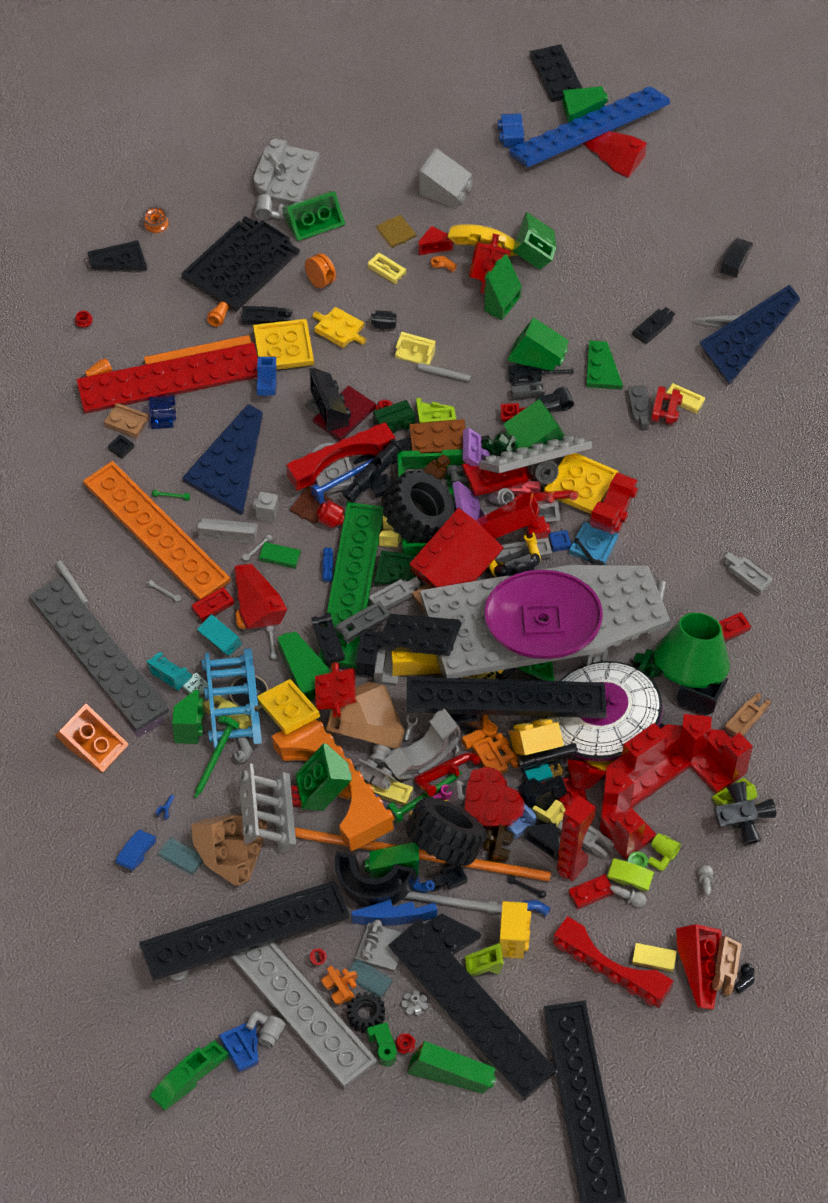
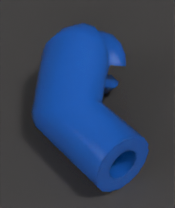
[412,876,435,893]

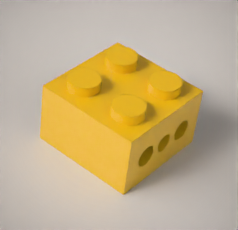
[499,901,531,959]

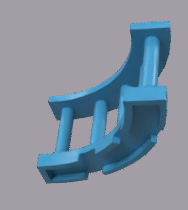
[202,648,262,748]

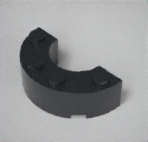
[335,851,418,907]

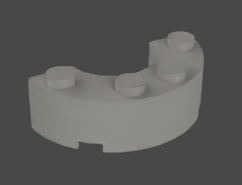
[384,709,461,779]

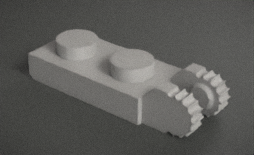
[557,819,614,858]

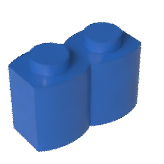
[498,113,524,147]

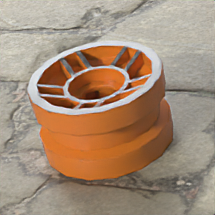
[143,206,168,233]

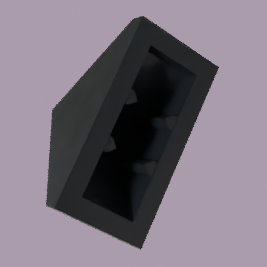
[524,823,560,861]

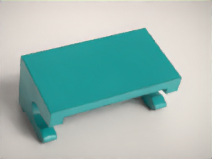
[197,614,242,656]
[146,652,192,691]

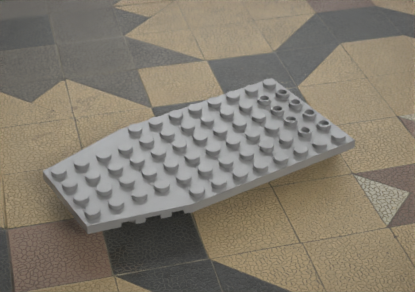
[420,565,670,678]

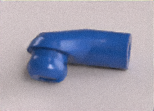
[522,900,551,916]

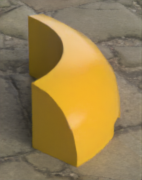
[448,224,517,257]

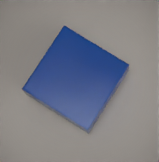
[549,530,572,552]

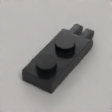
[633,307,675,345]

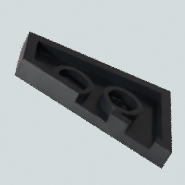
[87,240,147,270]

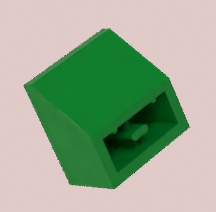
[172,690,205,744]

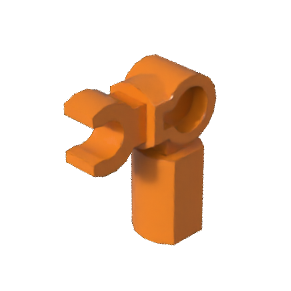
[461,715,498,750]

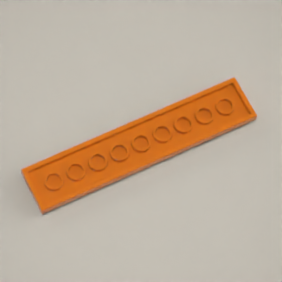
[83,461,231,600]

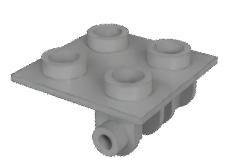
[355,920,402,971]

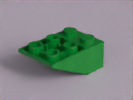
[513,212,556,270]
[483,254,522,320]

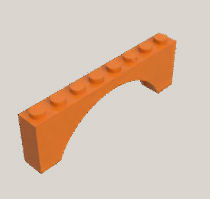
[271,719,394,852]

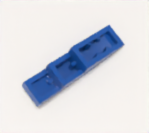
[351,900,438,926]

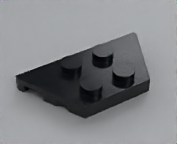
[413,913,481,979]

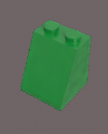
[507,317,569,371]
[503,399,566,451]

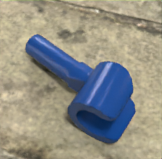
[156,795,175,820]

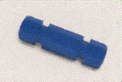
[322,547,333,582]

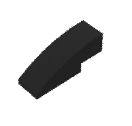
[720,238,753,278]

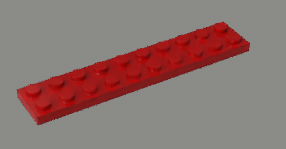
[76,342,258,414]

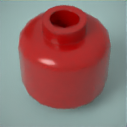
[316,501,345,529]

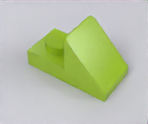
[465,943,503,977]

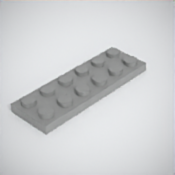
[478,435,592,473]

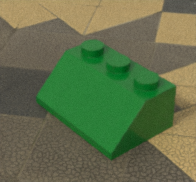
[282,191,345,241]
[295,743,352,811]

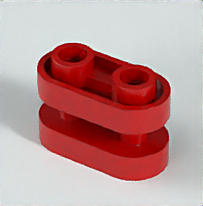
[651,386,683,425]

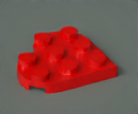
[464,767,525,827]

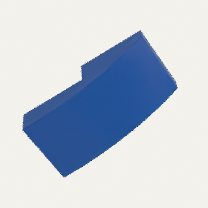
[116,830,156,871]

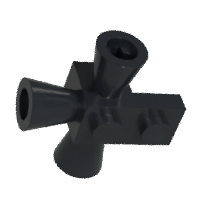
[713,782,776,846]

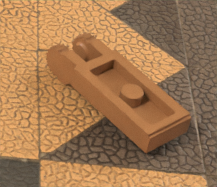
[724,692,771,736]
[712,936,742,996]

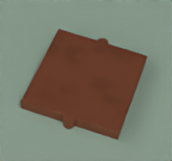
[290,487,333,525]

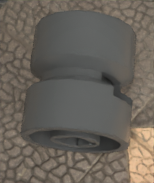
[528,460,558,484]

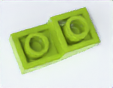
[606,858,654,892]

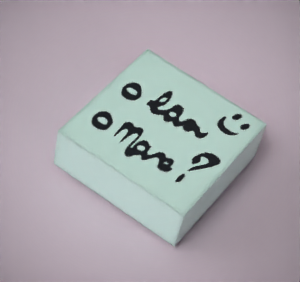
[182,673,208,695]

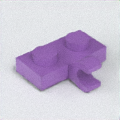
[463,428,490,466]

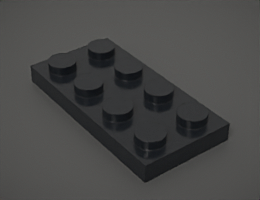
[530,44,582,103]
[377,614,462,656]

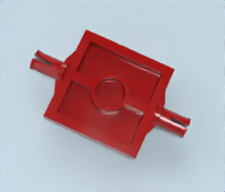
[468,233,510,294]
[315,662,357,718]

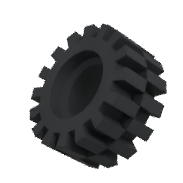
[347,992,385,1033]

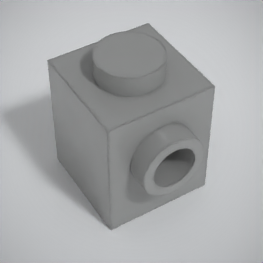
[253,492,279,523]

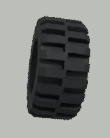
[382,470,456,543]
[405,797,487,866]

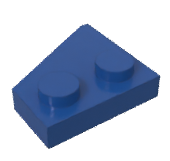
[219,1023,258,1073]

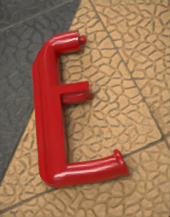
[513,490,579,503]
[414,752,481,797]

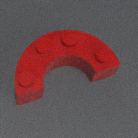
[590,472,639,535]

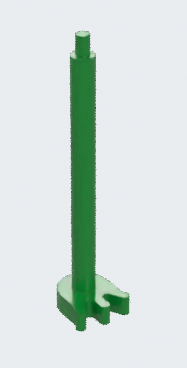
[194,715,240,798]
[386,771,462,824]

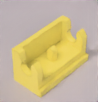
[395,332,436,365]

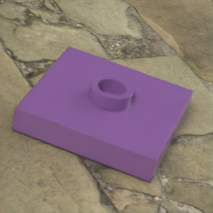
[453,481,482,520]

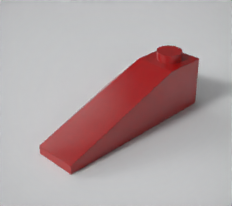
[676,924,722,1010]

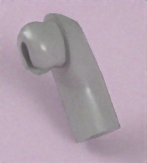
[234,737,253,763]

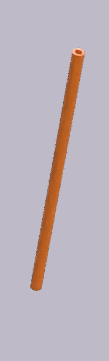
[295,827,551,882]

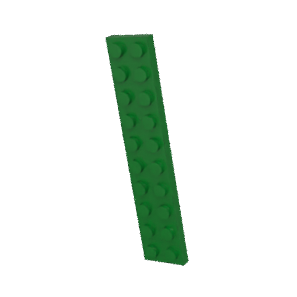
[319,502,384,669]

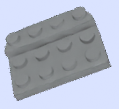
[254,139,319,204]

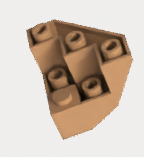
[326,682,405,749]
[191,813,267,886]

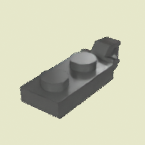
[627,385,652,431]

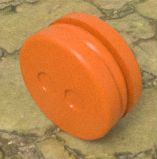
[305,253,336,288]

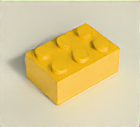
[508,718,564,755]

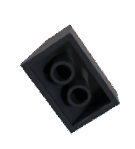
[309,367,351,432]

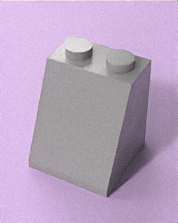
[419,148,473,209]

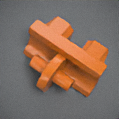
[321,965,358,1006]

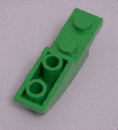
[150,1040,229,1111]

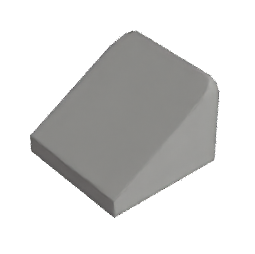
[449,781,468,804]

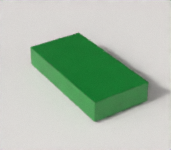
[259,542,301,569]

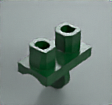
[481,433,516,457]
[634,649,662,680]

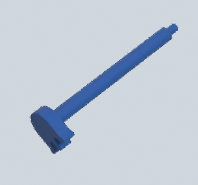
[311,458,373,505]

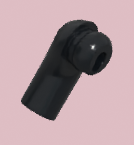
[734,963,755,994]

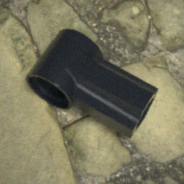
[535,387,574,411]

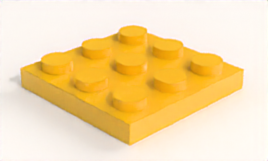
[253,319,314,370]
[544,453,619,514]

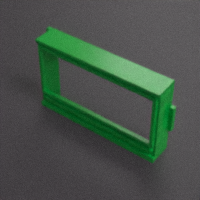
[397,449,466,556]

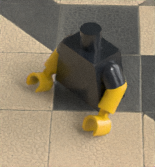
[489,533,541,577]

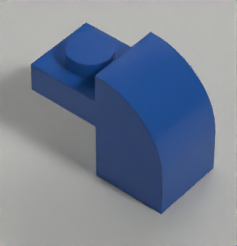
[257,357,277,396]

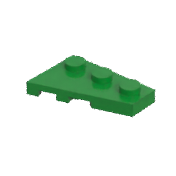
[586,340,623,390]

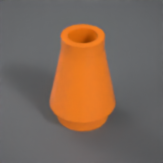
[207,302,229,327]
[84,358,113,377]

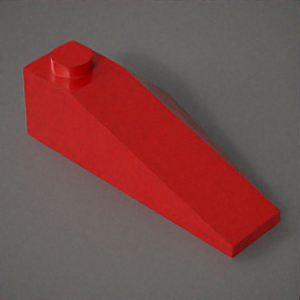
[582,131,647,178]
[234,563,287,629]

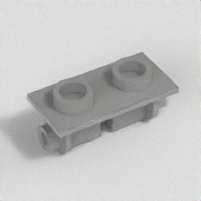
[356,758,397,790]

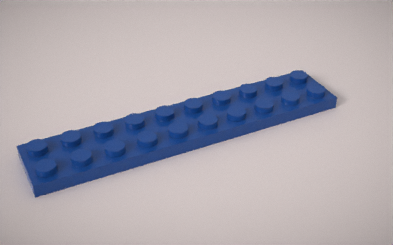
[509,86,670,168]

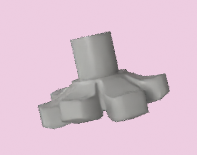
[401,990,428,1017]

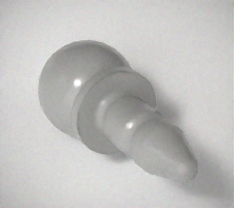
[697,864,714,896]
[610,886,646,908]

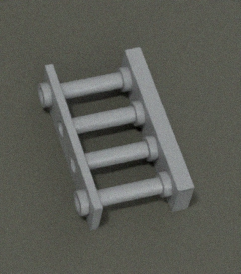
[238,763,296,854]

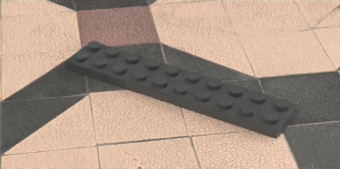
[29,576,169,732]

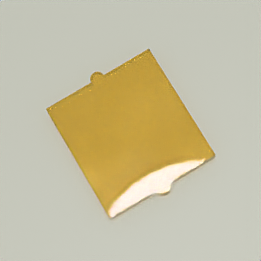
[376,215,417,248]

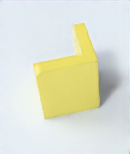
[532,800,566,827]

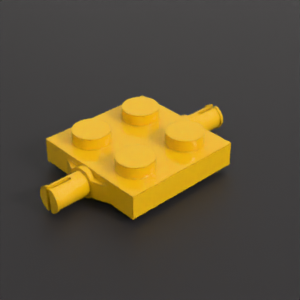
[312,307,366,348]

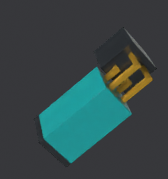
[522,759,563,783]

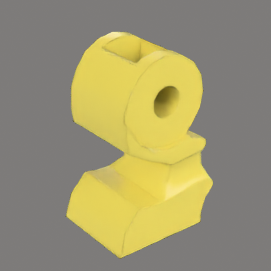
[379,515,401,548]

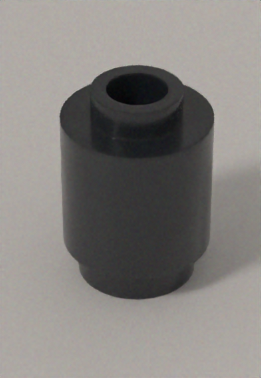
[371,310,397,329]

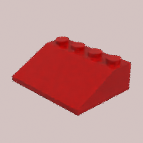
[410,508,504,588]

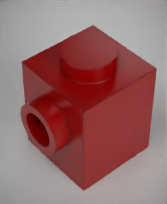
[524,516,551,539]

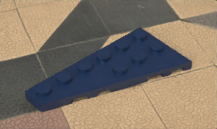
[699,284,800,385]

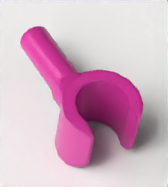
[433,785,452,800]

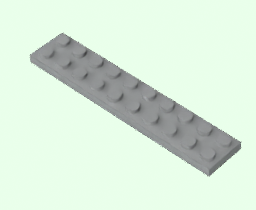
[230,943,377,1089]

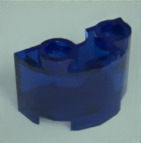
[149,395,176,430]

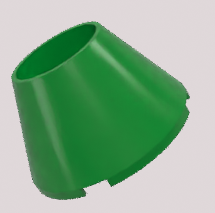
[653,613,730,688]

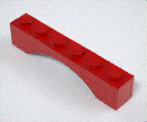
[286,422,396,491]
[557,795,596,882]
[553,916,674,1008]

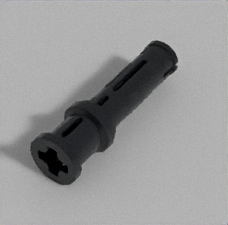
[517,743,578,772]

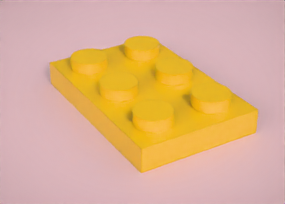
[257,679,320,735]

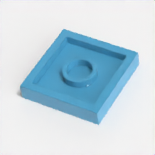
[569,522,619,565]

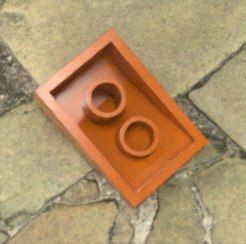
[55,703,129,773]

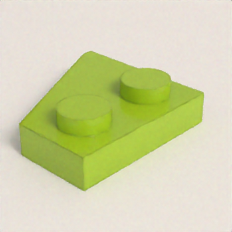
[416,398,456,423]

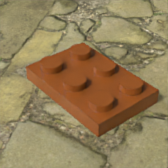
[410,419,466,454]

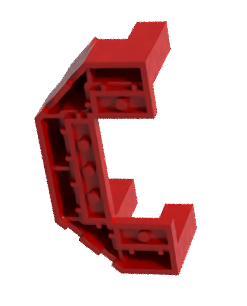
[599,714,753,860]

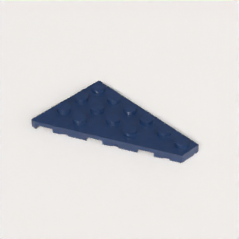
[183,404,263,515]

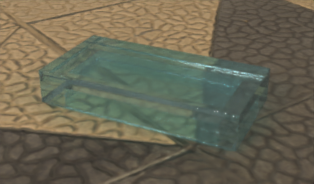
[159,838,203,876]
[349,959,392,998]

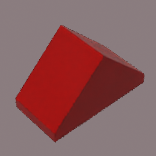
[418,226,453,256]
[567,759,606,789]

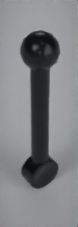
[507,875,546,898]

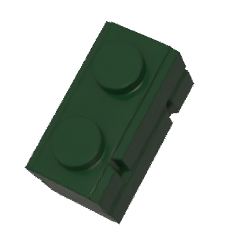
[373,400,415,434]

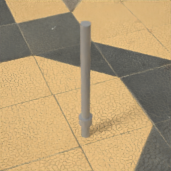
[404,891,502,915]

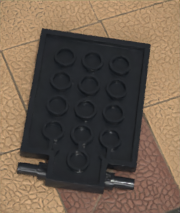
[181,216,300,312]

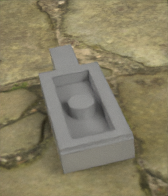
[723,552,773,595]
[369,577,421,609]

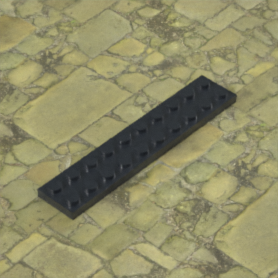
[406,677,607,718]
[139,881,350,981]
[388,918,557,1100]
[544,1000,626,1203]

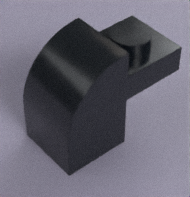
[517,775,568,811]

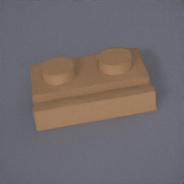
[104,403,149,439]

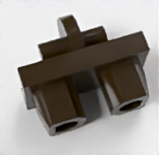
[483,823,513,863]

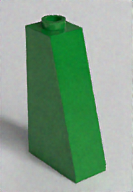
[277,631,331,701]
[407,1041,496,1094]

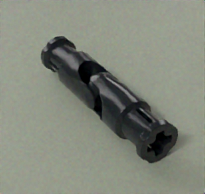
[342,439,404,503]

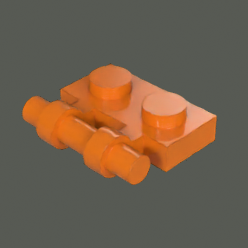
[472,733,519,774]

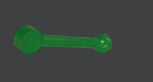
[152,490,190,501]

